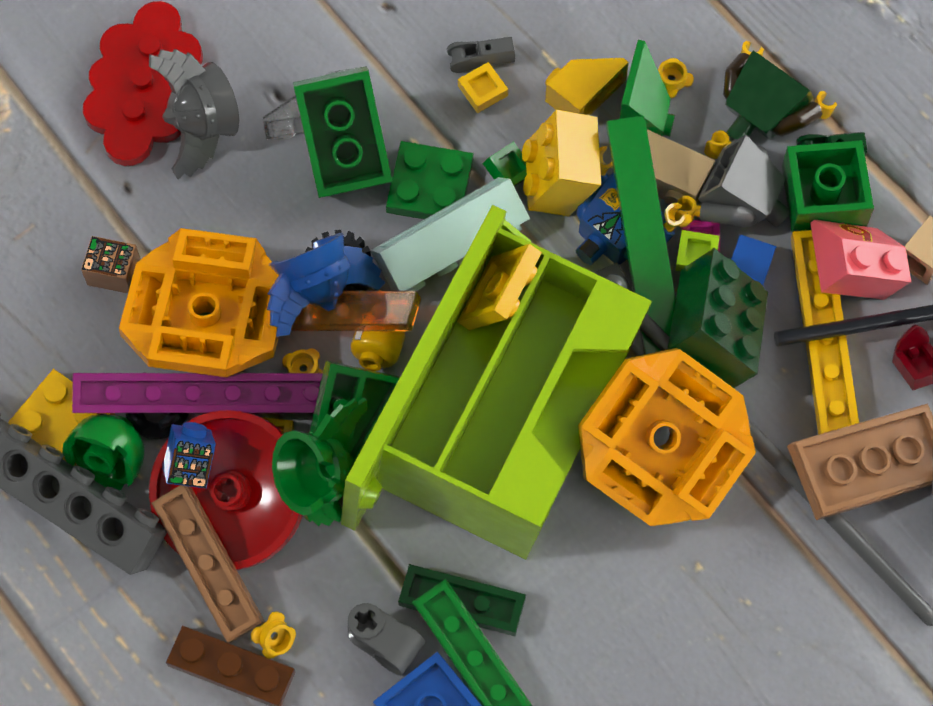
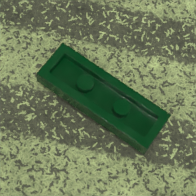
[398,564,526,636]

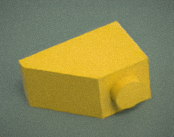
[545,58,629,116]

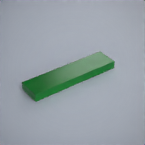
[412,579,533,706]

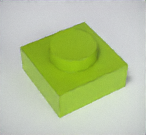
[675,230,720,271]

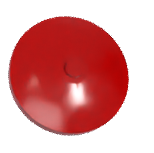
[149,410,303,570]

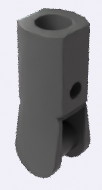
[447,37,515,73]

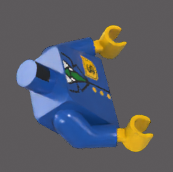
[575,146,691,266]

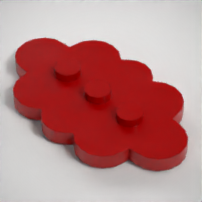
[83,1,203,166]

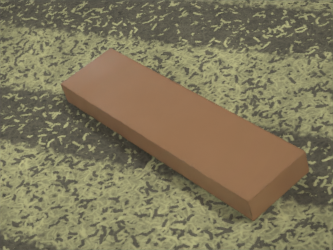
[152,485,265,643]

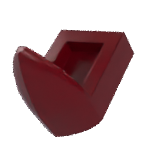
[892,325,933,390]

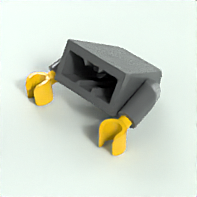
[675,130,790,228]

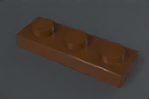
[166,626,296,706]

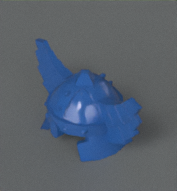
[267,233,386,337]

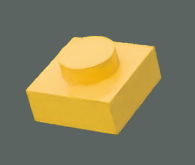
[458,62,508,114]

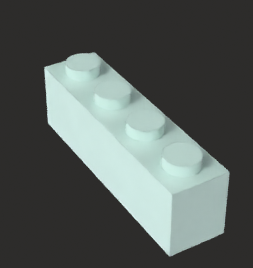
[370,177,530,295]

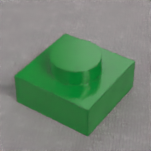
[482,141,527,187]

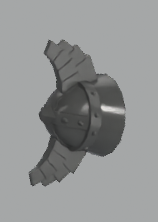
[149,49,240,180]

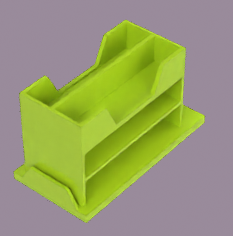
[341,204,652,560]

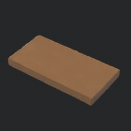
[787,403,933,520]

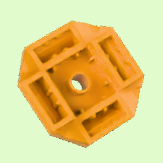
[119,228,279,377]
[578,348,756,526]

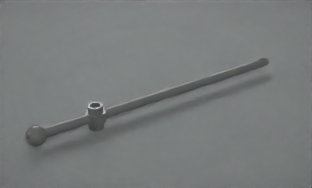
[605,274,933,626]

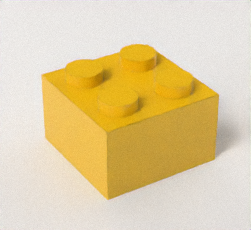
[522,110,601,217]

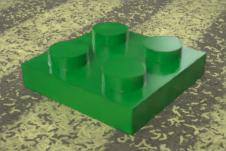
[386,141,474,220]

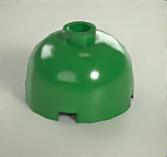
[62,414,144,490]

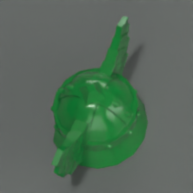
[272,398,367,526]

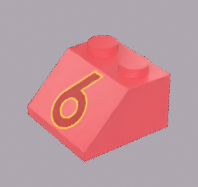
[810,220,911,300]

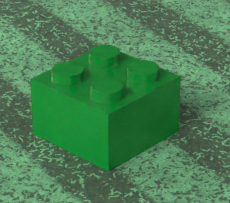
[781,140,874,232]

